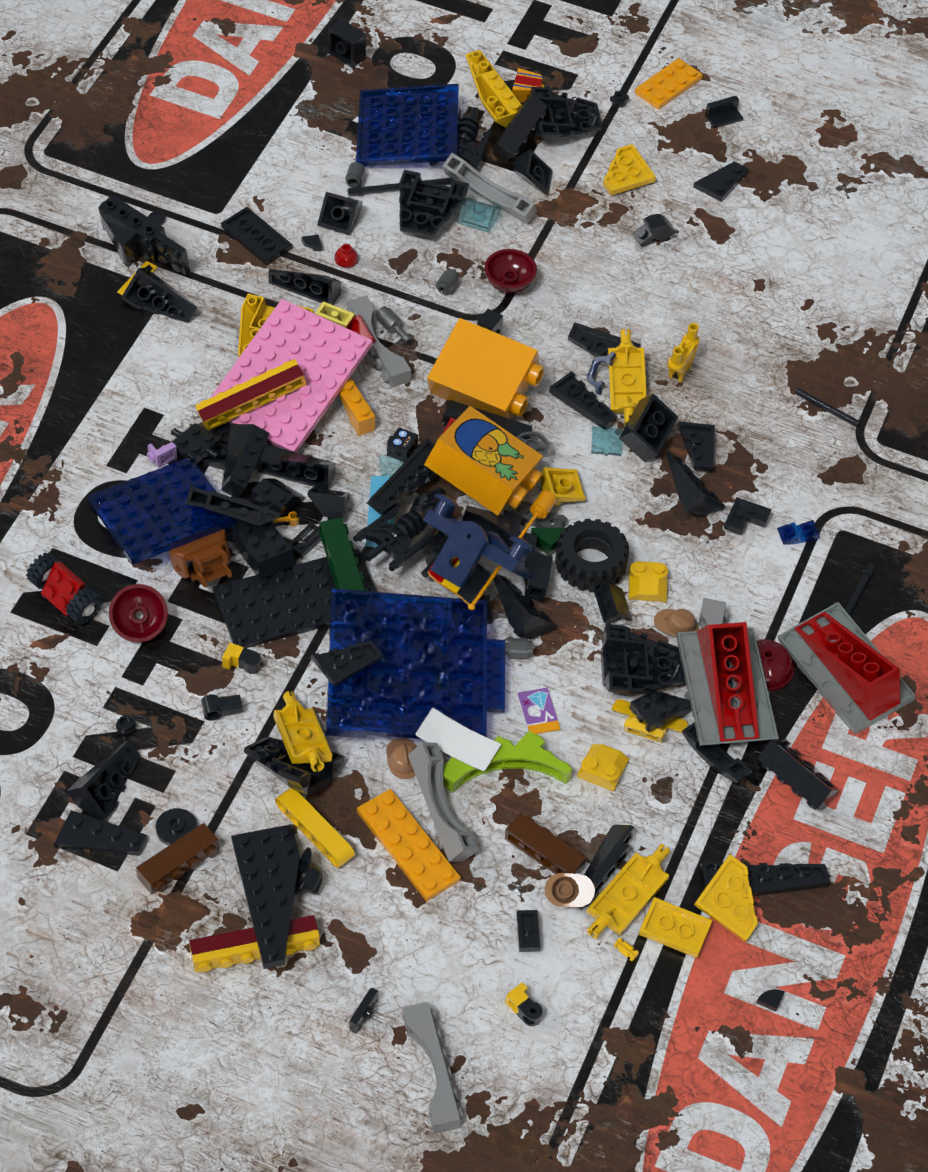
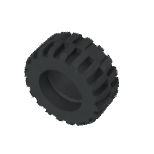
[555,519,629,592]

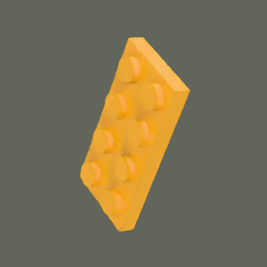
[635,58,703,110]

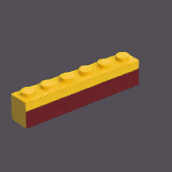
[195,359,307,430]
[189,915,320,972]

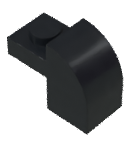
[633,214,676,248]

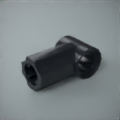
[201,694,243,721]

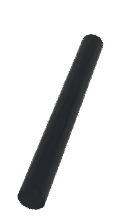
[795,388,861,428]

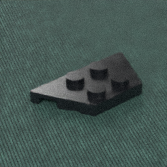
[629,690,692,732]

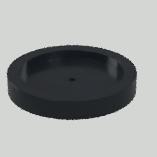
[156,808,197,846]

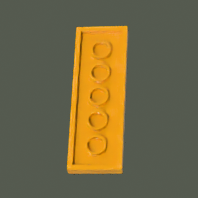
[357,788,461,902]

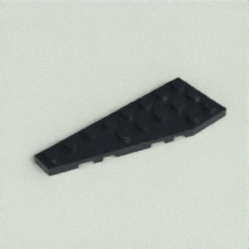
[231,824,300,969]

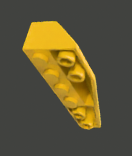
[465,50,522,127]

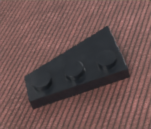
[311,641,383,687]

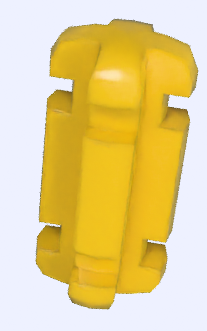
[614,937,639,961]

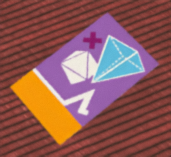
[517,687,561,734]

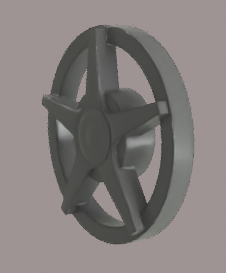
[517,432,549,457]

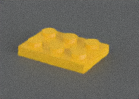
[638,897,712,958]

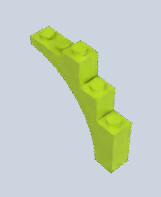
[443,731,572,793]

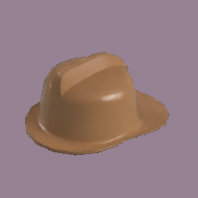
[654,609,699,638]
[386,738,417,779]
[544,873,595,907]

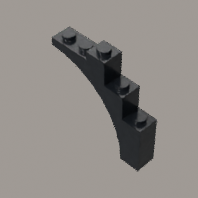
[462,505,553,602]

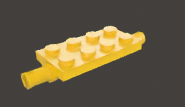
[608,329,647,426]
[273,691,332,772]
[587,844,670,939]

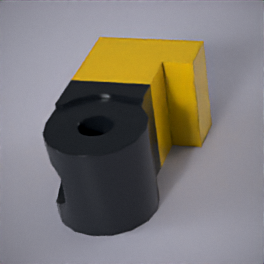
[222,643,261,674]
[505,982,543,1026]

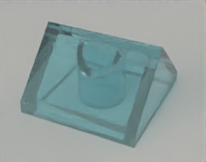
[457,197,501,233]

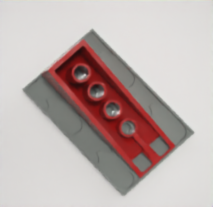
[778,602,915,735]
[676,622,779,746]

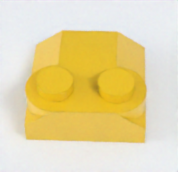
[540,467,586,506]
[628,561,668,603]
[577,744,629,792]

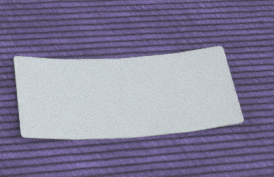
[416,708,501,771]

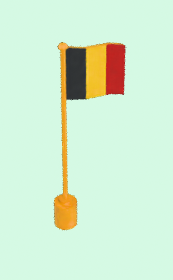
[428,490,557,610]

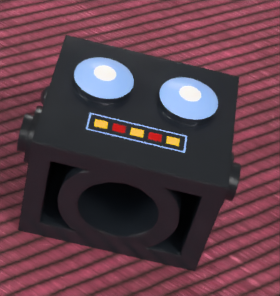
[387,427,418,463]

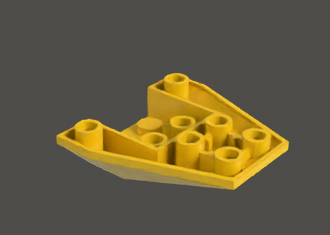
[238,294,314,357]

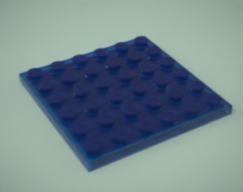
[356,84,460,167]
[87,458,237,565]

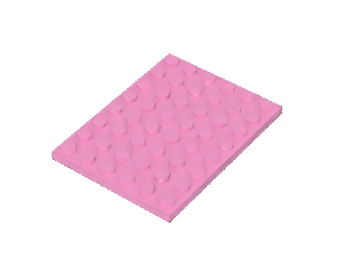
[210,299,373,452]

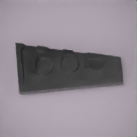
[568,322,641,363]
[549,371,617,430]
[54,810,148,856]

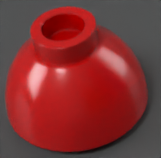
[334,244,358,268]

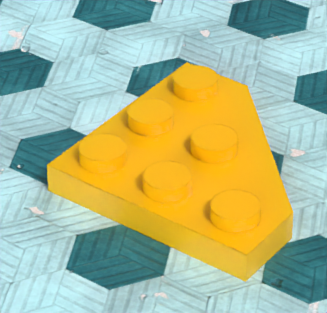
[603,144,656,196]
[694,854,758,942]

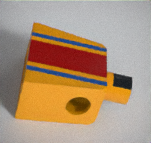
[512,68,551,102]

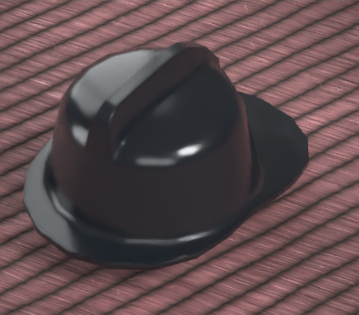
[295,847,323,894]

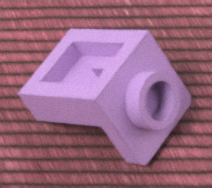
[147,442,177,468]

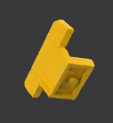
[611,699,688,743]

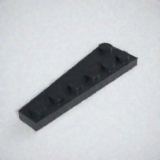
[367,439,439,515]
[700,862,830,896]

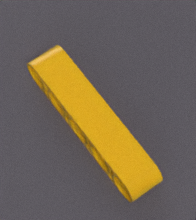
[275,788,355,868]

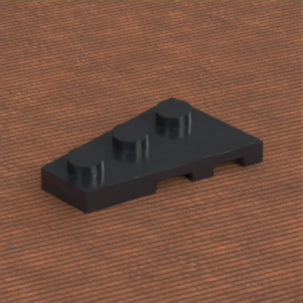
[693,161,749,202]
[678,422,715,472]

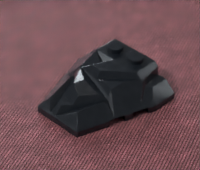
[530,86,602,138]
[399,170,470,238]
[601,624,684,694]
[244,737,345,796]

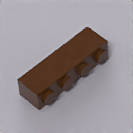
[504,812,586,874]
[136,823,219,895]

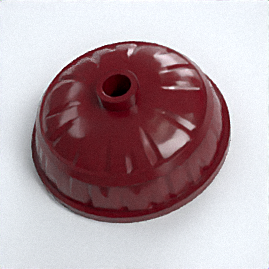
[484,249,537,293]
[109,584,168,642]
[756,639,794,691]

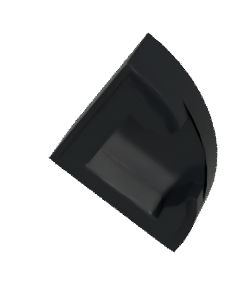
[301,234,322,251]
[756,989,785,1012]

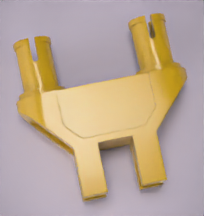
[667,323,700,382]

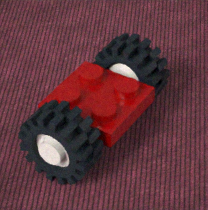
[26,552,103,625]

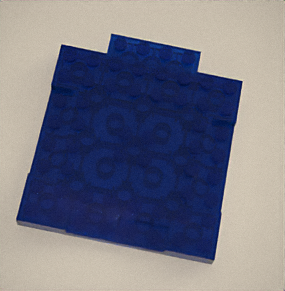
[325,588,505,739]

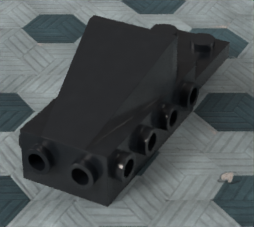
[98,194,190,275]

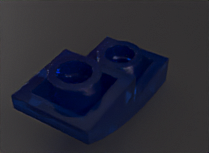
[777,520,820,545]

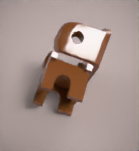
[168,527,232,587]

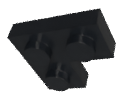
[724,497,772,534]

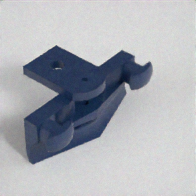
[423,494,534,589]

